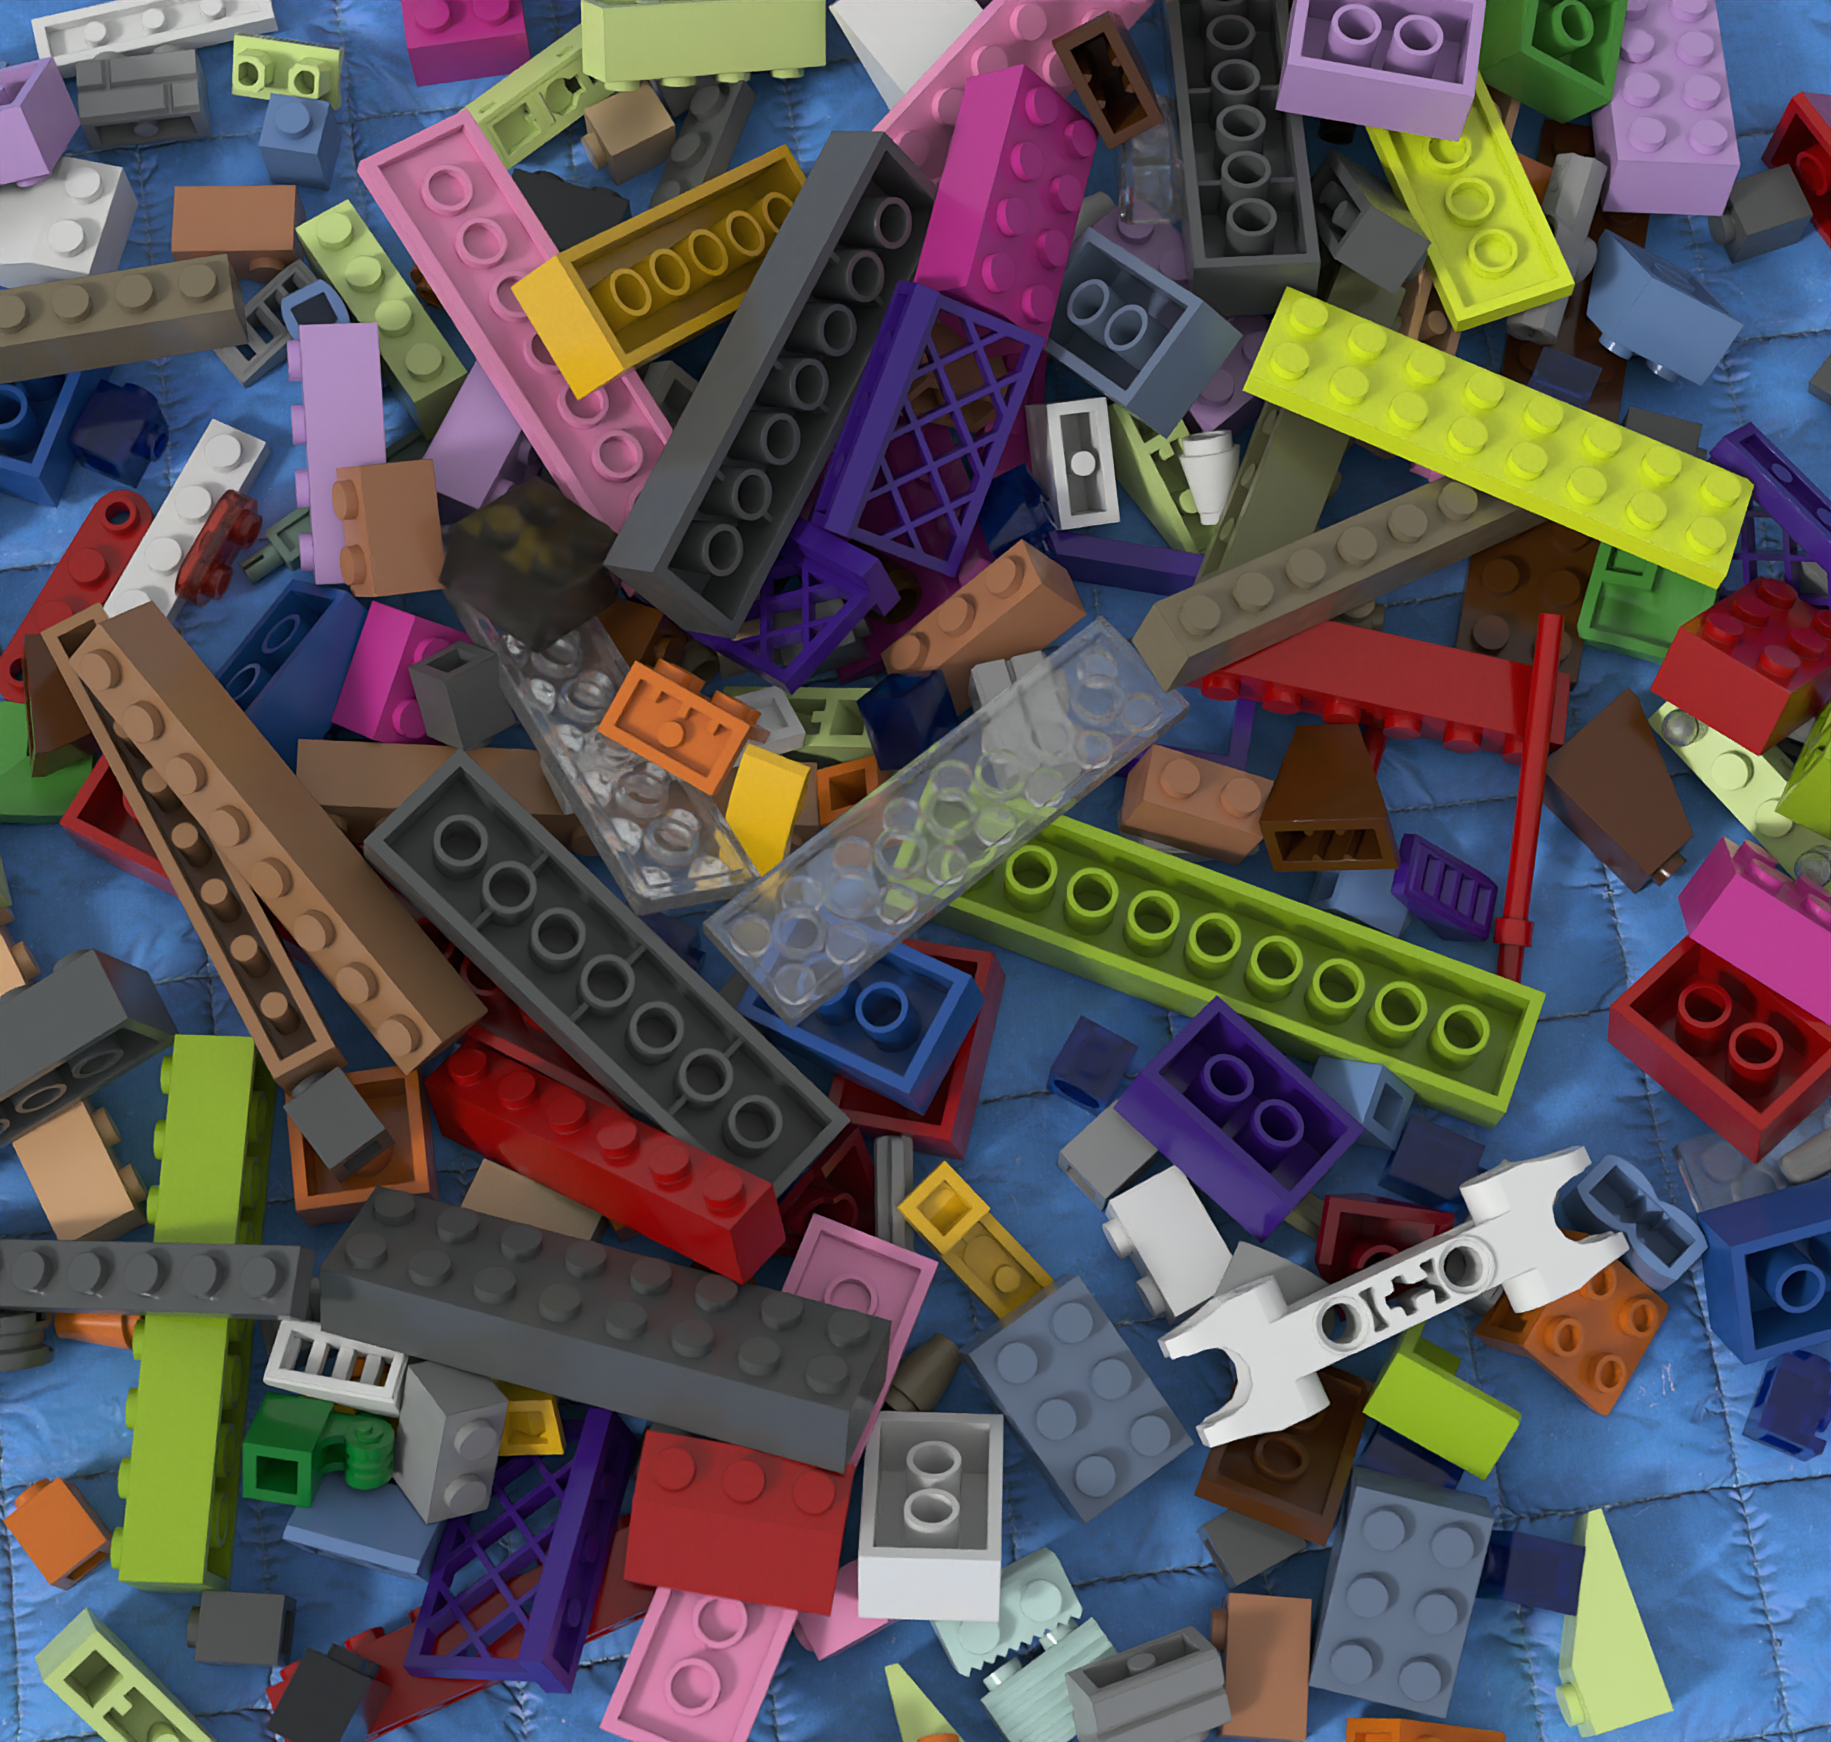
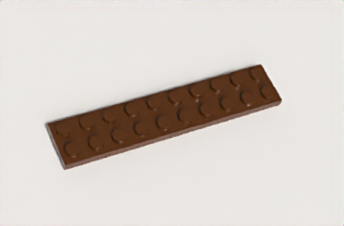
[1453,118,1650,692]

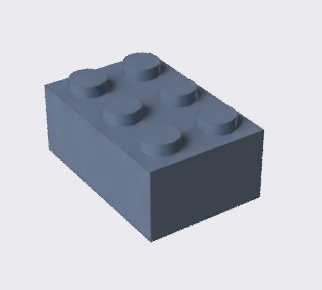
[1042,226,1243,439]
[956,1274,1195,1524]
[1309,1465,1494,1719]

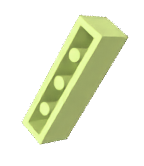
[581,0,826,91]
[295,199,468,441]

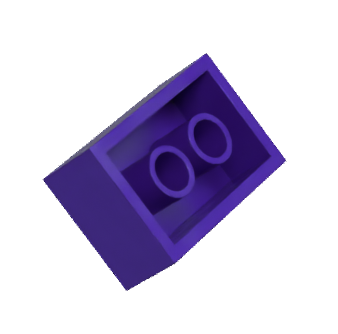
[1113,995,1366,1244]

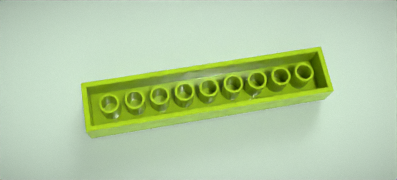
[887,768,1547,1130]

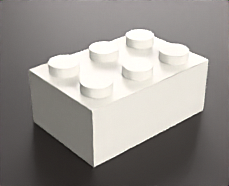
[858,1411,1004,1622]

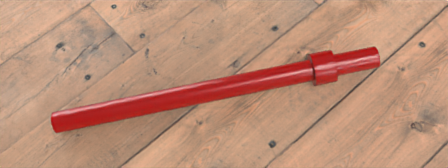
[1493,613,1565,984]

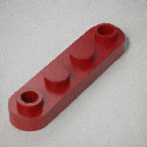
[0,490,155,704]

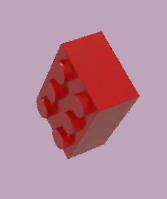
[1650,576,1831,757]
[1607,934,1831,1165]

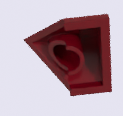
[773,1124,875,1258]
[1314,1193,1455,1322]

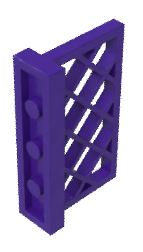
[807,280,1046,578]
[1706,422,1831,611]
[620,516,901,695]
[403,1408,639,1694]

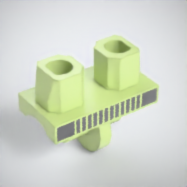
[232,32,344,110]

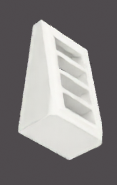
[263,1320,422,1419]

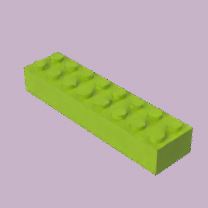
[110,1034,278,1594]

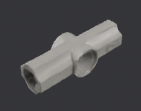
[1505,153,1607,345]

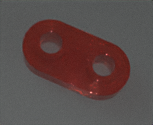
[175,489,263,607]

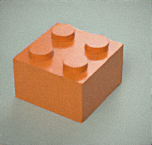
[285,1066,440,1227]

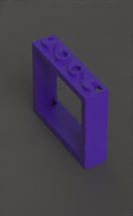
[1027,526,1256,779]

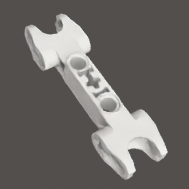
[1157,1146,1630,1447]

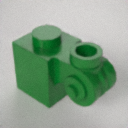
[243,1392,395,1508]

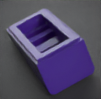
[1390,833,1498,942]

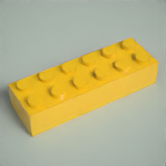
[510,144,806,400]

